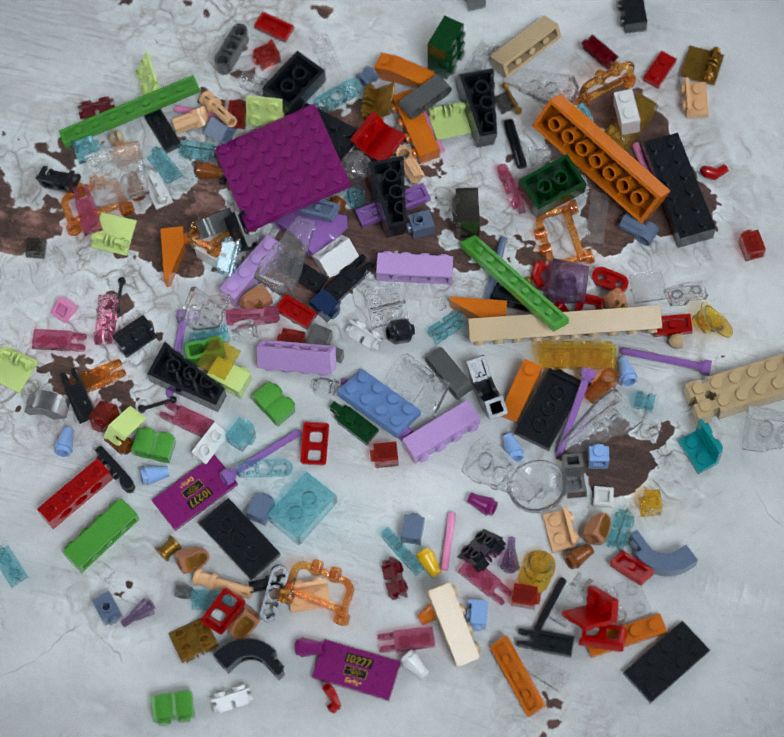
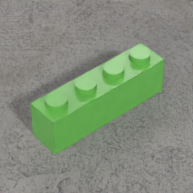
[63,498,140,573]

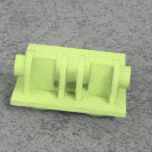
[136,51,160,95]
[246,96,285,127]
[426,101,472,140]
[91,212,137,256]
[0,346,39,393]

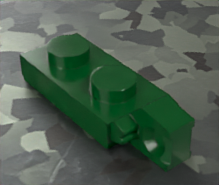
[329,401,379,445]

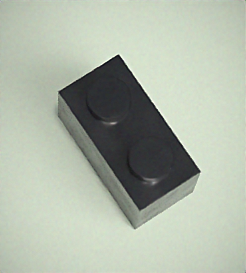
[617,0,648,33]

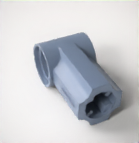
[619,213,659,246]

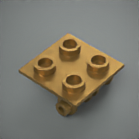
[680,45,724,86]
[360,82,396,121]
[168,618,219,663]

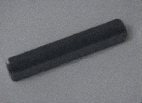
[504,119,527,169]

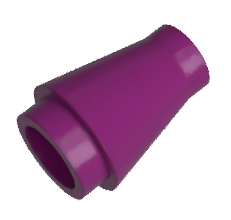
[467,493,498,516]
[295,637,326,657]

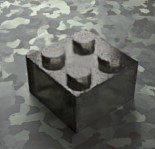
[452,187,480,238]

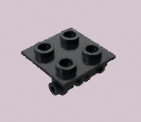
[457,529,506,573]

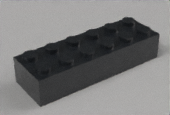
[642,132,716,248]

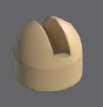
[109,130,124,146]
[669,333,683,349]

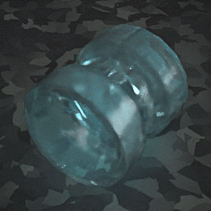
[347,185,366,210]
[633,390,656,413]

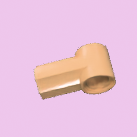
[172,105,210,134]
[396,146,425,184]

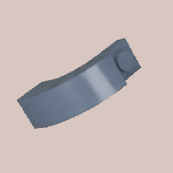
[629,530,698,576]

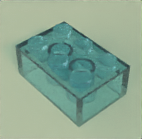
[268,471,337,545]

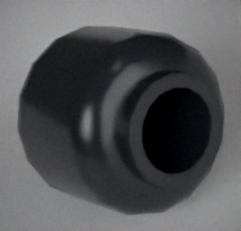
[385,318,415,345]

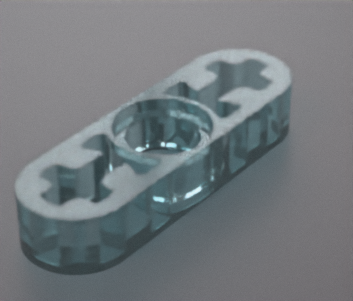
[314,78,361,113]
[235,459,293,478]
[380,527,424,576]

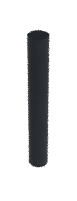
[533,577,567,630]

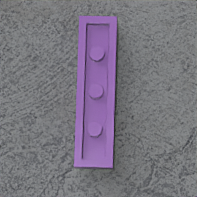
[355,183,431,228]

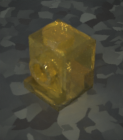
[638,489,663,517]

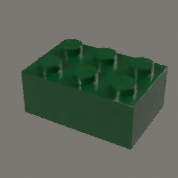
[427,15,466,80]
[518,154,586,218]

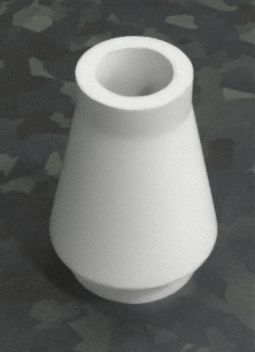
[400,650,430,680]

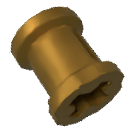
[156,536,182,562]

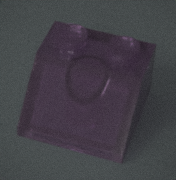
[543,258,590,304]

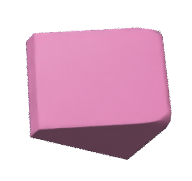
[51,297,79,323]

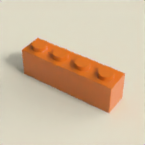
[391,89,440,165]

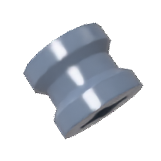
[356,66,378,88]

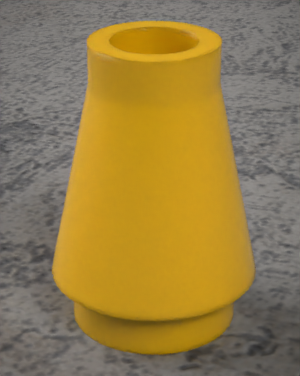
[416,547,442,578]

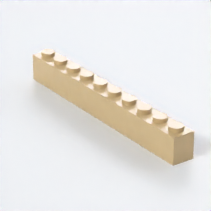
[467,305,662,346]

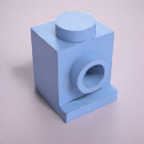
[588,444,609,469]
[466,599,488,632]

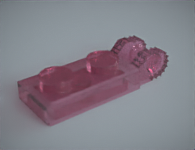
[497,163,526,215]
[72,184,103,236]
[93,293,119,345]
[226,306,280,326]
[32,329,87,352]
[159,401,215,438]
[458,562,512,606]
[377,626,435,653]

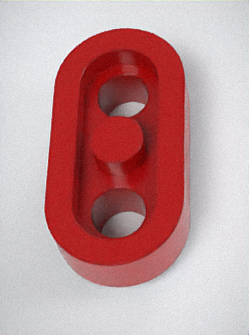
[592,267,629,293]

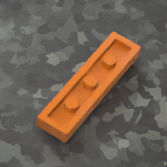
[587,613,667,658]
[489,636,546,717]

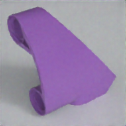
[273,213,348,258]

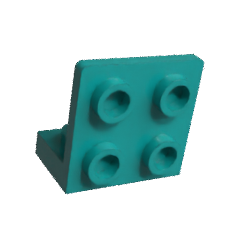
[678,419,723,474]

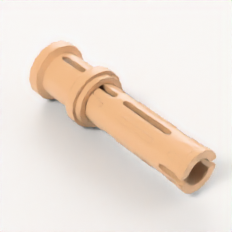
[199,91,237,127]
[192,568,253,599]

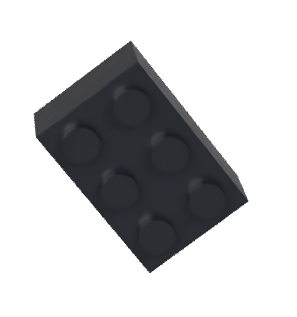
[262,50,326,115]

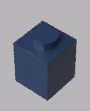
[310,289,340,322]

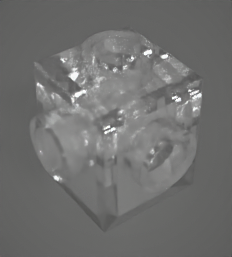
[342,150,371,181]

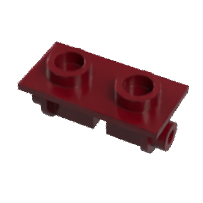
[581,34,619,71]
[77,96,115,120]
[381,557,408,600]

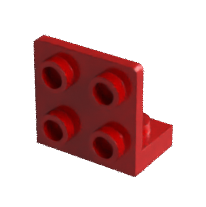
[350,111,406,161]
[561,585,619,631]

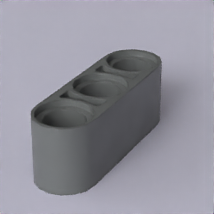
[214,23,249,75]
[399,75,452,119]
[195,207,232,239]
[425,347,474,400]

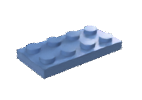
[337,369,421,438]

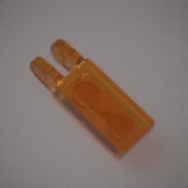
[70,359,126,393]

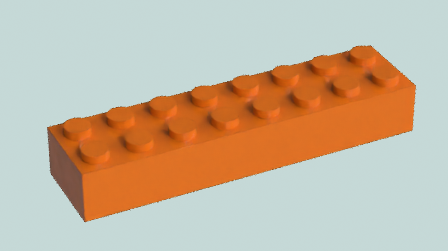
[532,93,670,223]

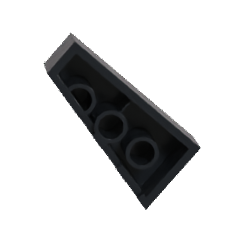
[456,68,497,148]
[366,156,407,238]
[147,342,227,412]

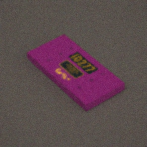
[152,454,238,531]
[312,639,401,701]

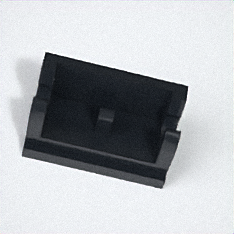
[35,165,82,194]
[224,210,259,254]
[492,282,530,312]
[112,315,157,358]

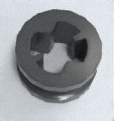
[174,584,193,599]

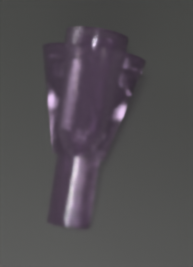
[500,537,520,573]
[120,598,156,628]

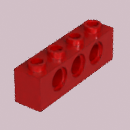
[37,458,113,530]

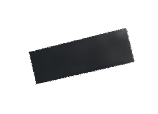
[144,109,182,154]

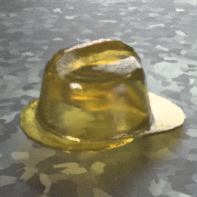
[692,302,733,338]
[518,550,556,595]

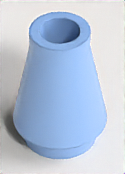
[616,357,637,387]
[54,427,74,457]
[502,433,524,463]
[140,466,169,485]

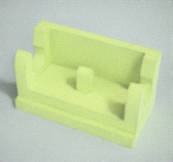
[103,406,147,446]

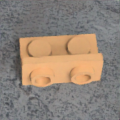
[681,77,709,118]
[543,506,579,554]
[287,578,331,613]

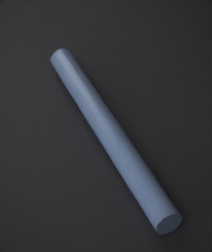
[484,236,507,299]

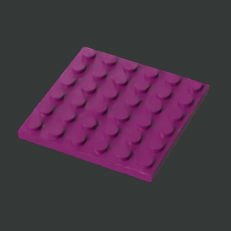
[214,103,352,232]

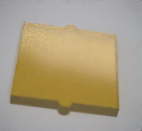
[197,336,241,381]

